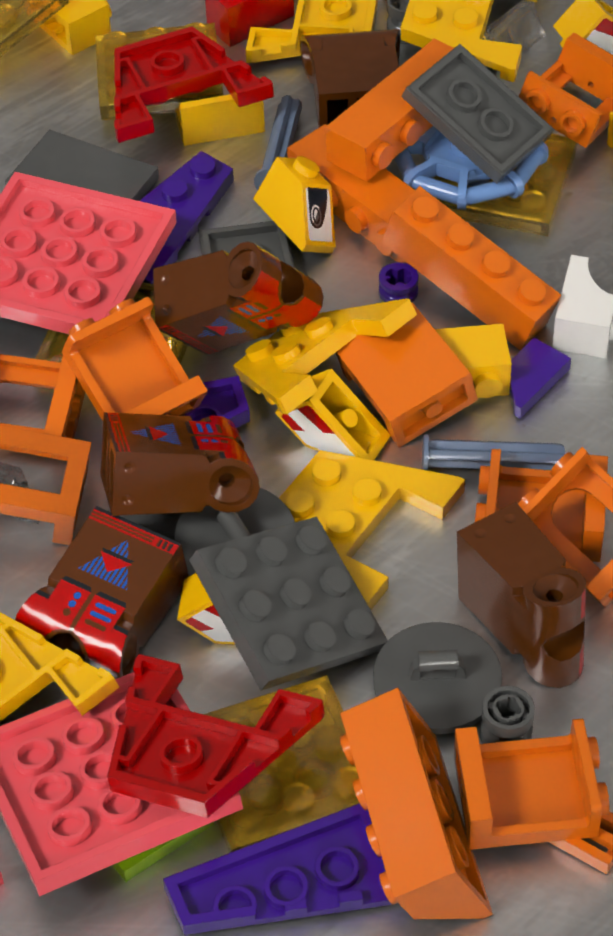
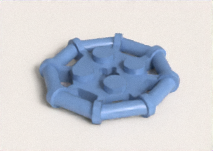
[394,126,549,210]

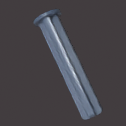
[254,95,302,190]
[422,434,565,471]

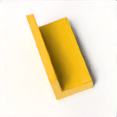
[175,94,265,146]

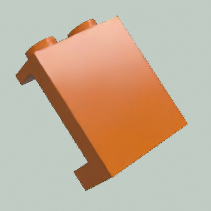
[62,297,208,421]
[335,303,478,448]
[475,449,608,562]
[454,718,610,850]

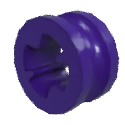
[379,262,419,303]

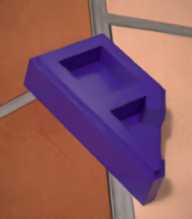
[510,338,571,419]

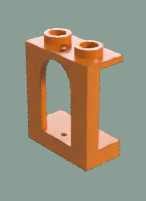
[519,33,613,148]
[0,354,85,439]
[0,425,92,546]
[518,447,613,608]

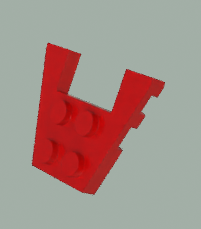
[114,26,274,143]
[107,654,325,818]

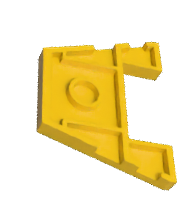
[245,0,378,63]
[401,0,537,82]
[233,299,417,415]
[279,450,465,610]
[0,612,120,722]

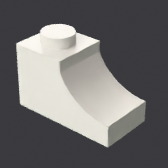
[552,255,613,358]

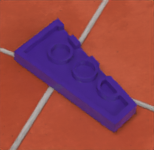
[140,151,234,295]
[163,803,399,935]

